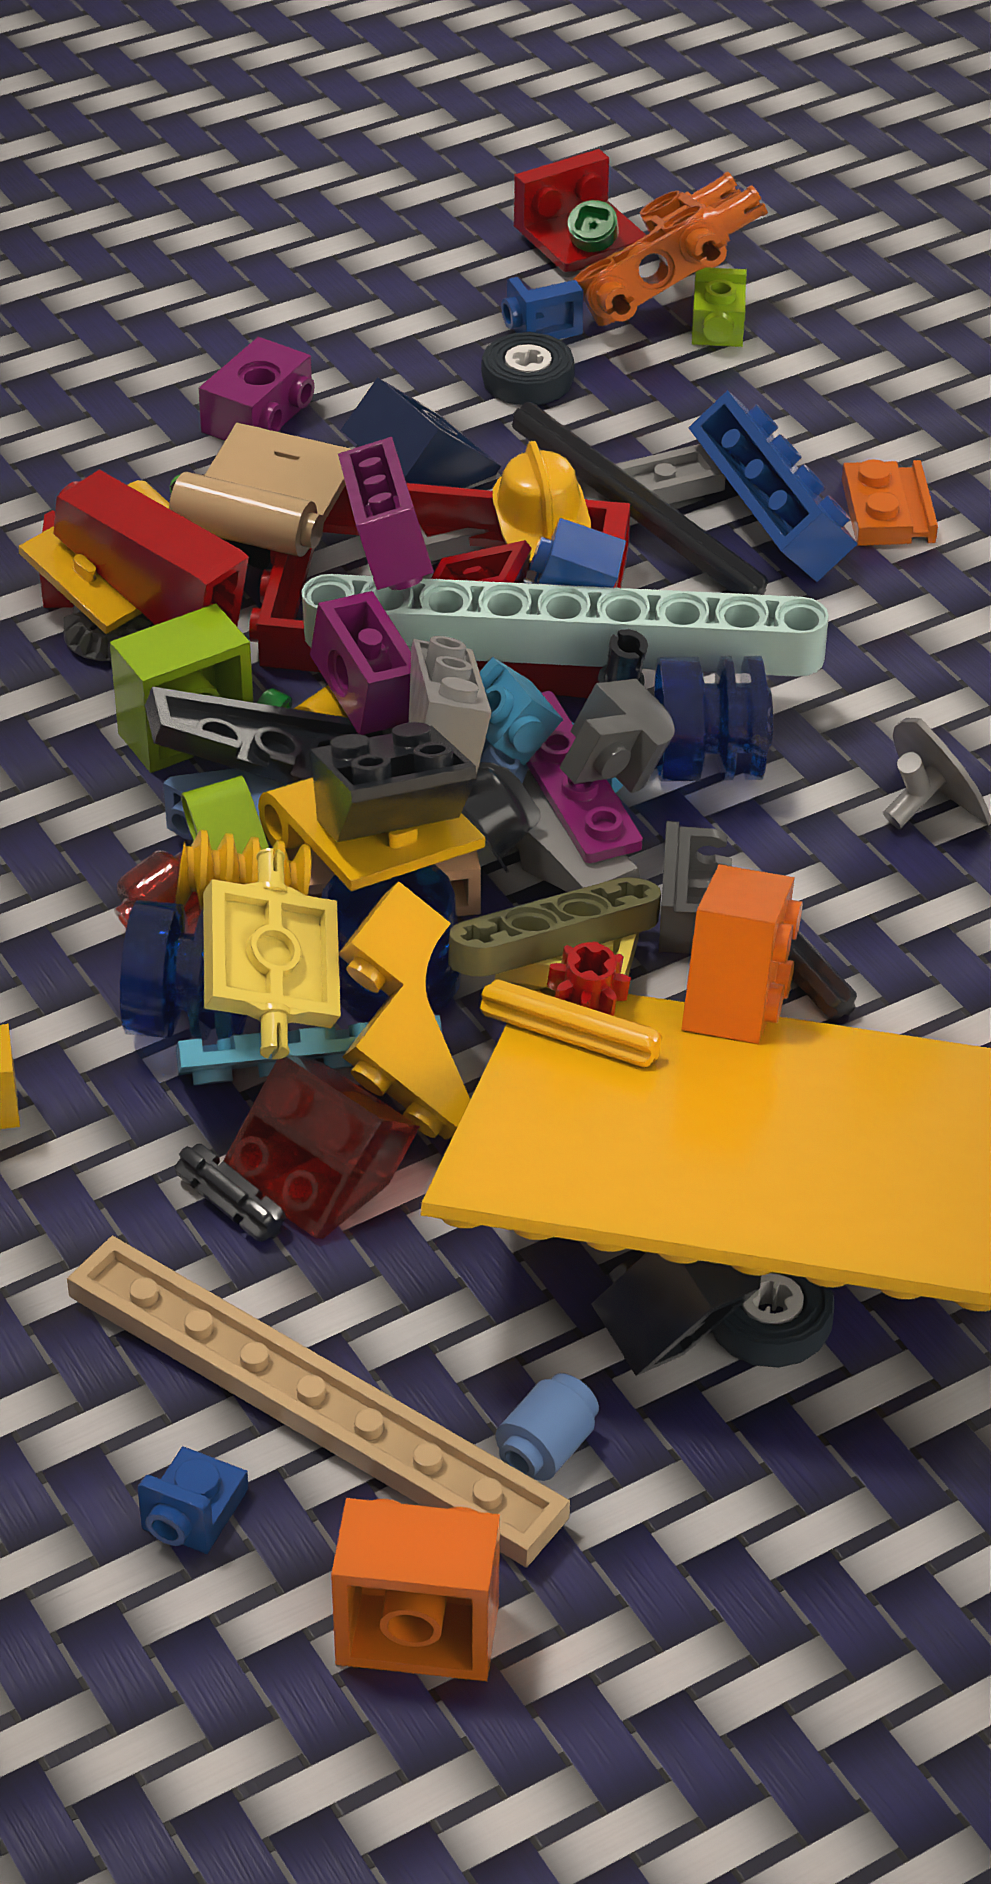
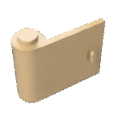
[169,423,351,557]

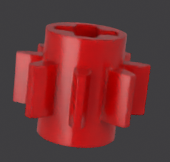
[546,941,631,1016]

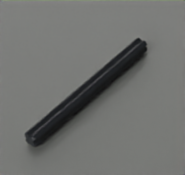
[512,402,768,595]

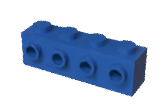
[688,390,858,582]

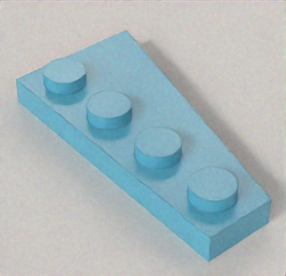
[175,1015,442,1085]

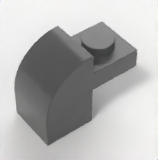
[560,679,675,793]

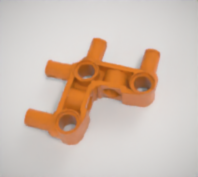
[573,172,768,326]

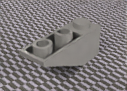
[409,636,492,773]

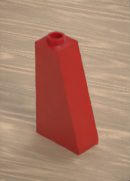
[53,469,249,627]

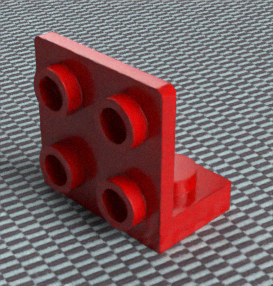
[514,149,646,272]

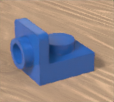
[501,277,583,339]
[137,1446,249,1554]

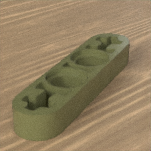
[448,877,661,977]

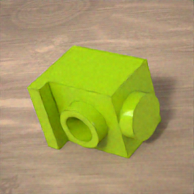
[691,267,747,347]

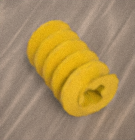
[175,829,313,912]

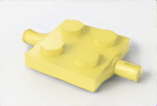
[203,848,341,1059]

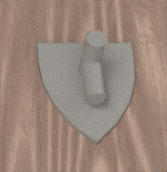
[883,718,991,829]

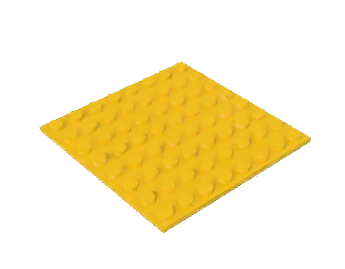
[421,988,991,1312]

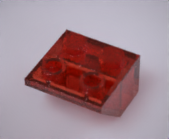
[223,1055,420,1239]

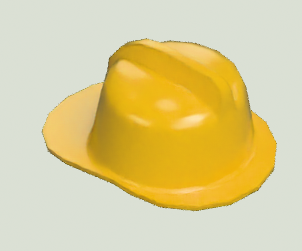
[493,441,591,563]

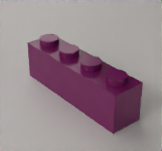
[338,437,434,590]

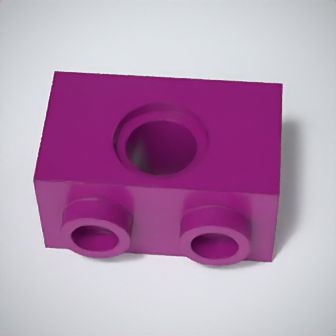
[198,336,315,441]
[310,591,411,735]

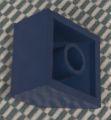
[341,377,502,488]

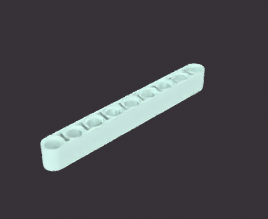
[302,574,829,677]

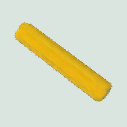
[480,979,662,1068]

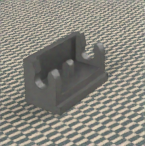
[659,821,732,954]

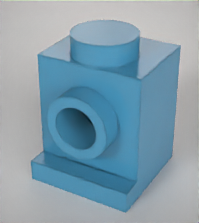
[479,657,563,765]

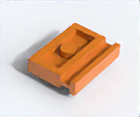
[842,459,938,546]

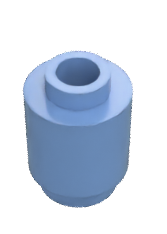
[495,1373,599,1481]

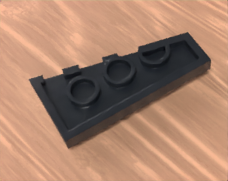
[145,687,383,784]

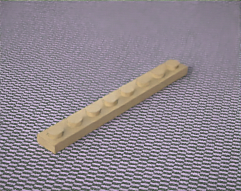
[67,1235,570,1568]

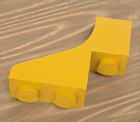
[339,882,470,1140]

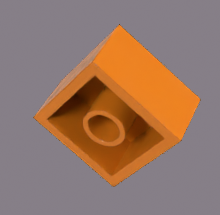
[681,864,803,1044]
[331,1498,500,1682]

